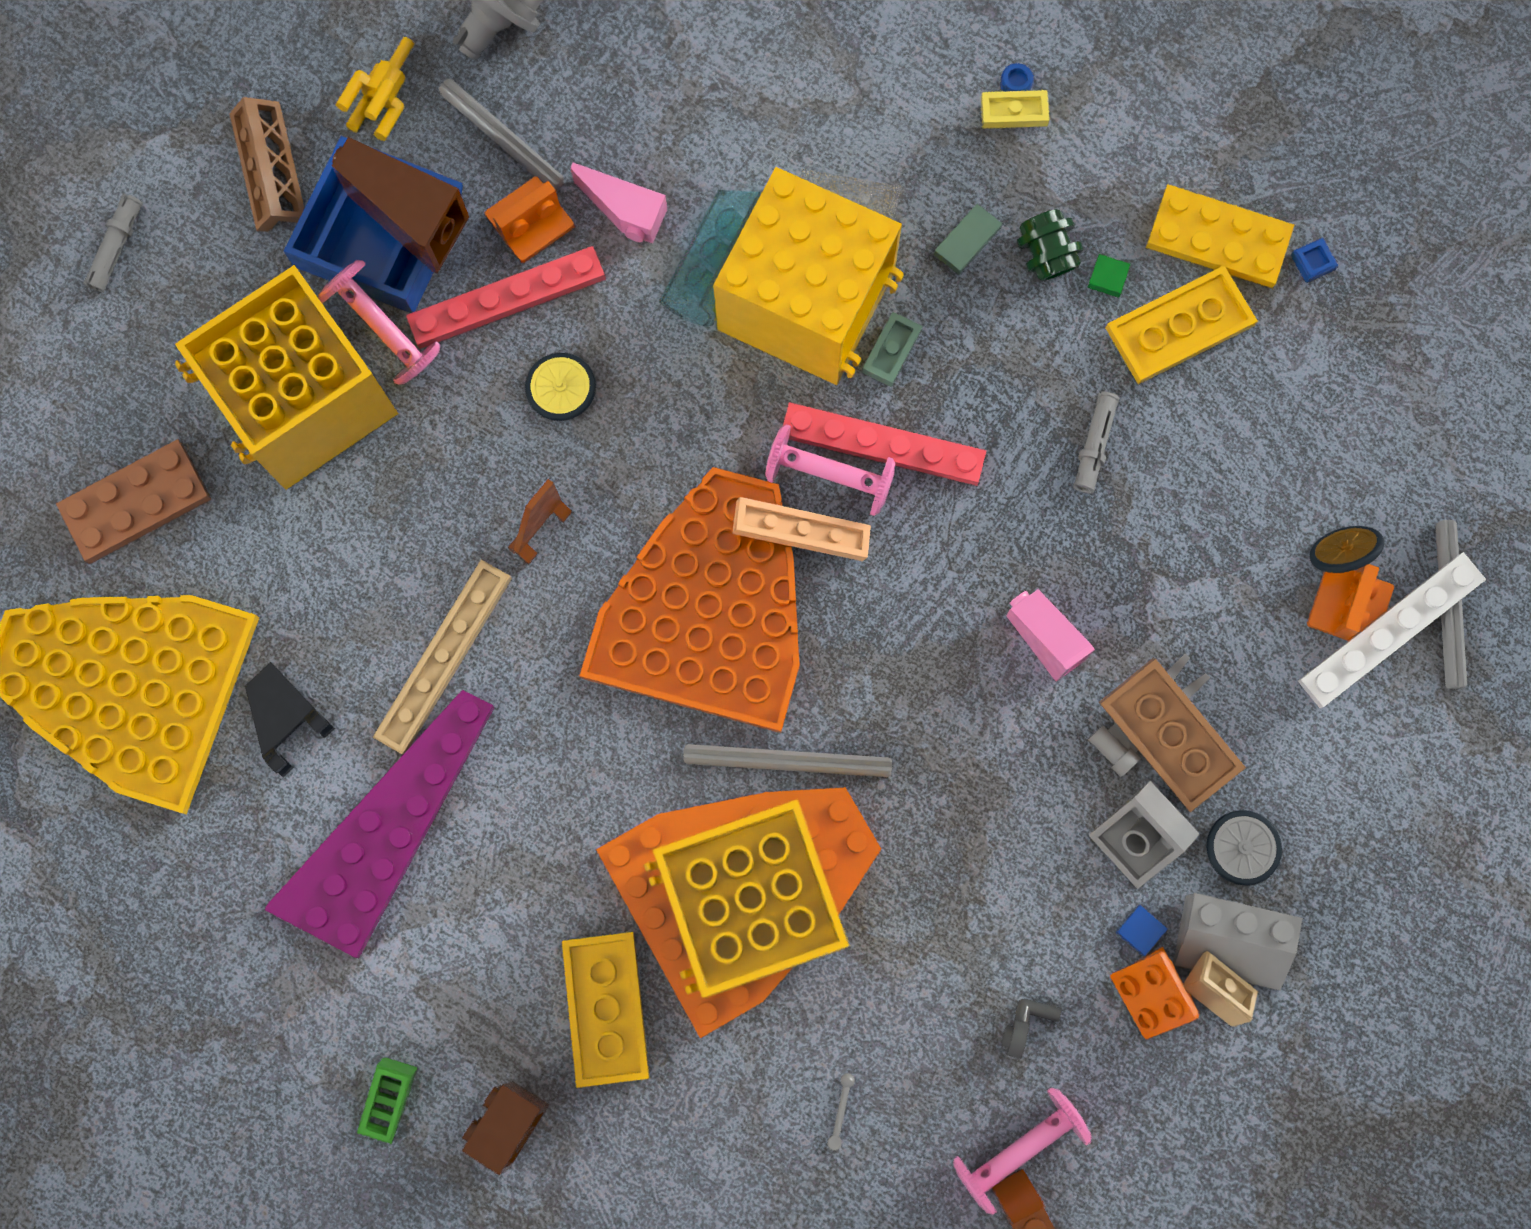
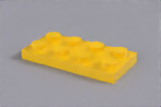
[1146,184,1294,289]
[1105,266,1258,385]
[562,932,650,1088]

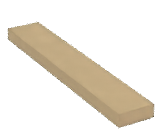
[373,560,512,755]

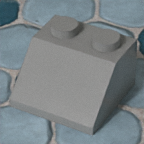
[1089,781,1200,889]

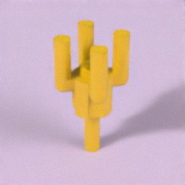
[336,37,414,141]

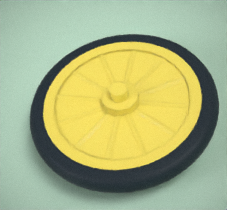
[525,353,596,421]

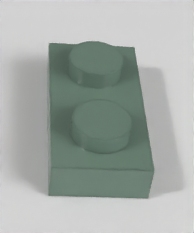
[862,312,923,387]

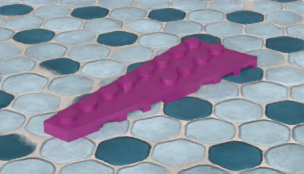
[264,690,495,958]

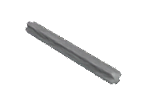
[683,744,892,777]

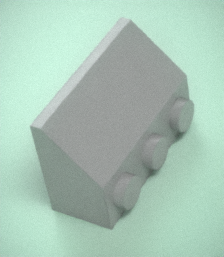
[1173,893,1303,990]

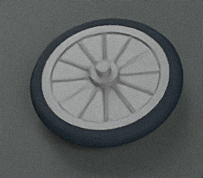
[1206,810,1282,886]

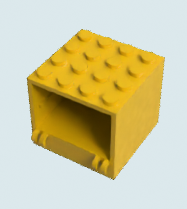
[713,167,904,385]
[175,265,398,490]
[644,799,849,998]

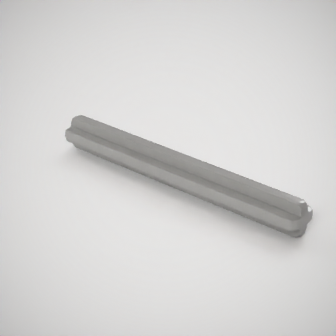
[439,79,564,191]
[1435,520,1467,689]

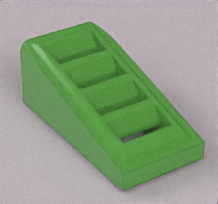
[357,1057,417,1144]

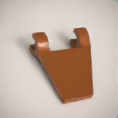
[508,479,572,565]

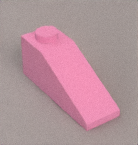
[570,163,667,243]

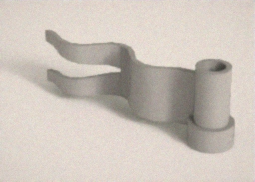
[1088,653,1210,777]

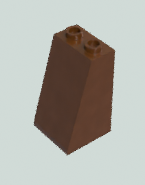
[332,137,469,274]

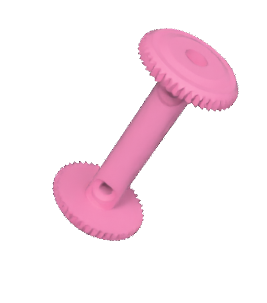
[318,260,440,385]
[765,424,895,516]
[953,1088,1091,1214]

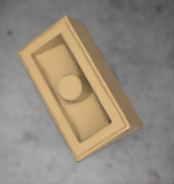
[1183,951,1258,1026]

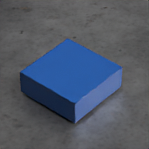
[1290,238,1339,283]
[1115,905,1167,956]

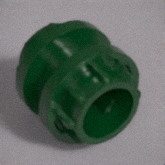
[1017,209,1084,281]

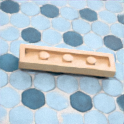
[732,497,871,561]

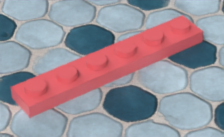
[406,246,606,349]
[783,402,986,486]

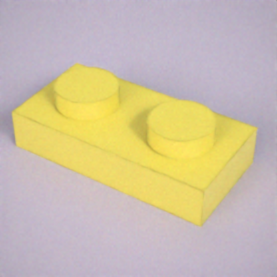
[981,90,1049,129]

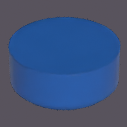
[1000,63,1034,92]

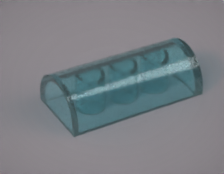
[659,190,762,326]

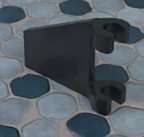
[245,662,335,777]

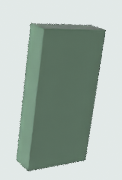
[934,204,1002,275]

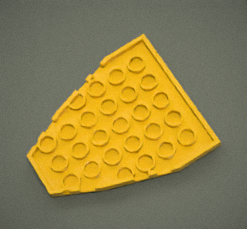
[0,595,260,815]

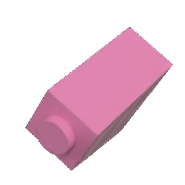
[1006,589,1095,682]

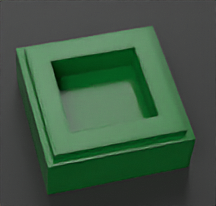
[1087,254,1131,298]

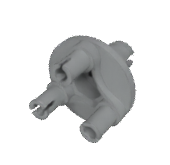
[452,0,543,60]

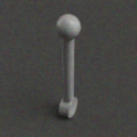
[827,1073,855,1150]

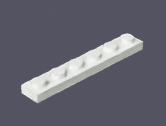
[1298,552,1486,708]

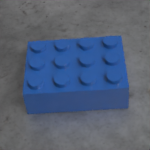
[284,136,463,313]

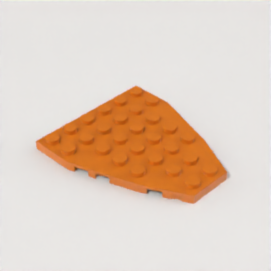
[579,467,800,733]
[596,787,881,1039]

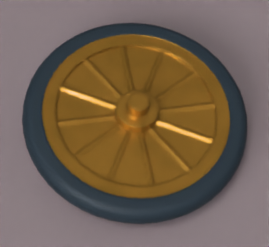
[1309,526,1385,573]

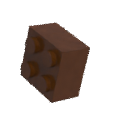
[462,1081,549,1175]

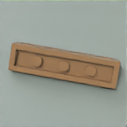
[230,97,305,232]

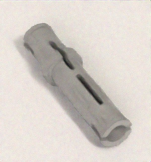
[83,194,143,293]
[1073,392,1120,494]

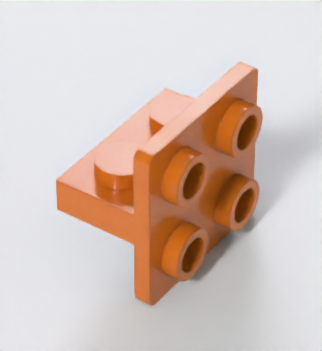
[485,176,575,263]
[1307,564,1394,641]
[1110,947,1199,1039]

